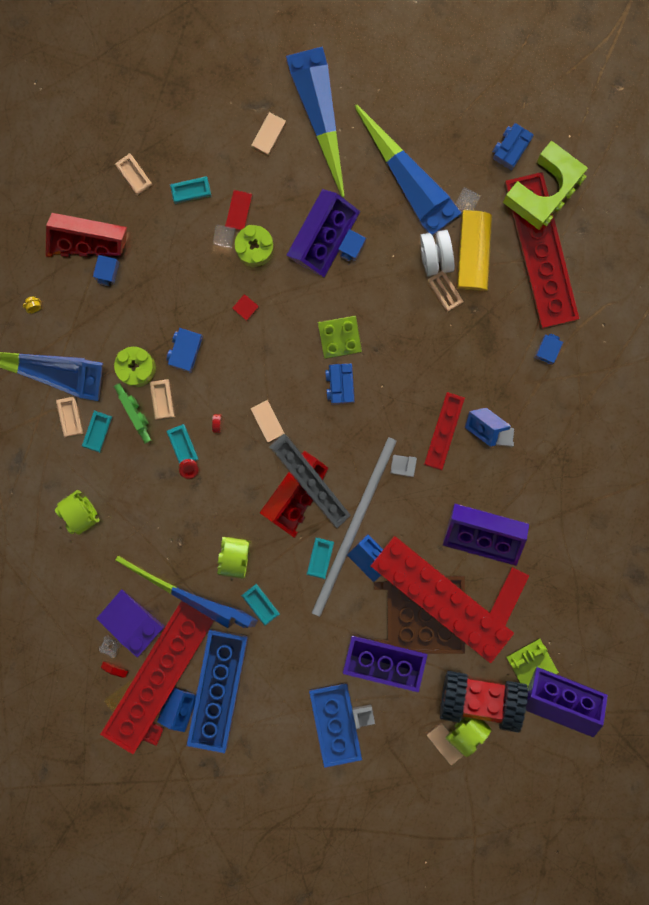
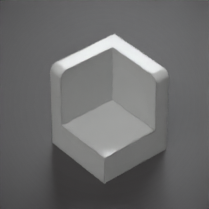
[496,428,514,447]
[390,455,417,477]
[352,704,375,729]

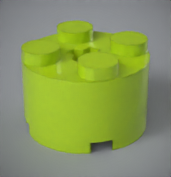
[235,225,274,267]
[114,347,156,387]
[55,490,99,535]
[217,537,250,579]
[445,717,491,757]

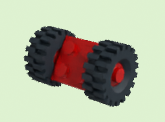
[440,671,528,733]

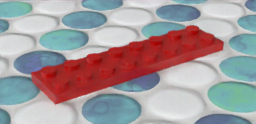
[505,172,580,329]
[370,536,514,664]
[100,601,214,754]

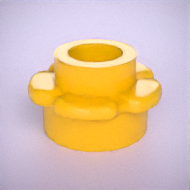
[23,297,41,313]

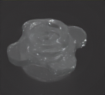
[99,635,121,658]

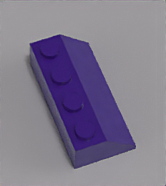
[286,189,360,277]
[443,504,529,566]
[342,636,428,693]
[526,667,608,738]

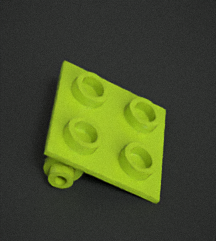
[318,316,362,359]
[506,639,559,687]

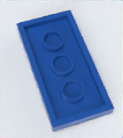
[309,683,362,768]

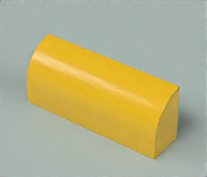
[457,210,492,291]

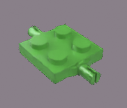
[113,383,152,444]

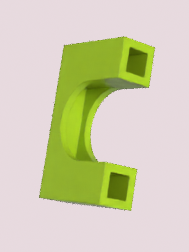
[503,141,588,230]

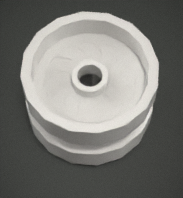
[420,230,455,276]

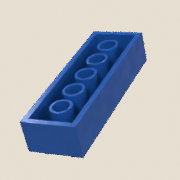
[187,629,248,753]

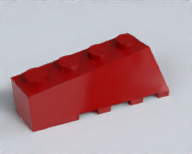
[46,213,127,257]
[260,450,328,538]

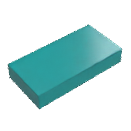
[170,176,211,204]
[82,410,113,453]
[166,424,199,464]
[307,537,334,579]
[241,584,280,626]

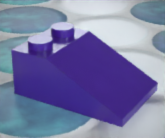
[96,589,165,658]

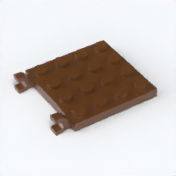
[374,576,465,654]

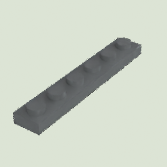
[269,434,351,528]

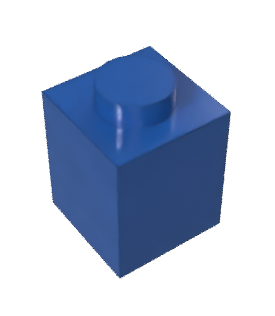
[338,229,366,261]
[93,255,120,286]
[534,334,563,365]

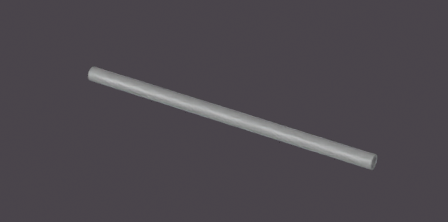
[312,437,397,617]

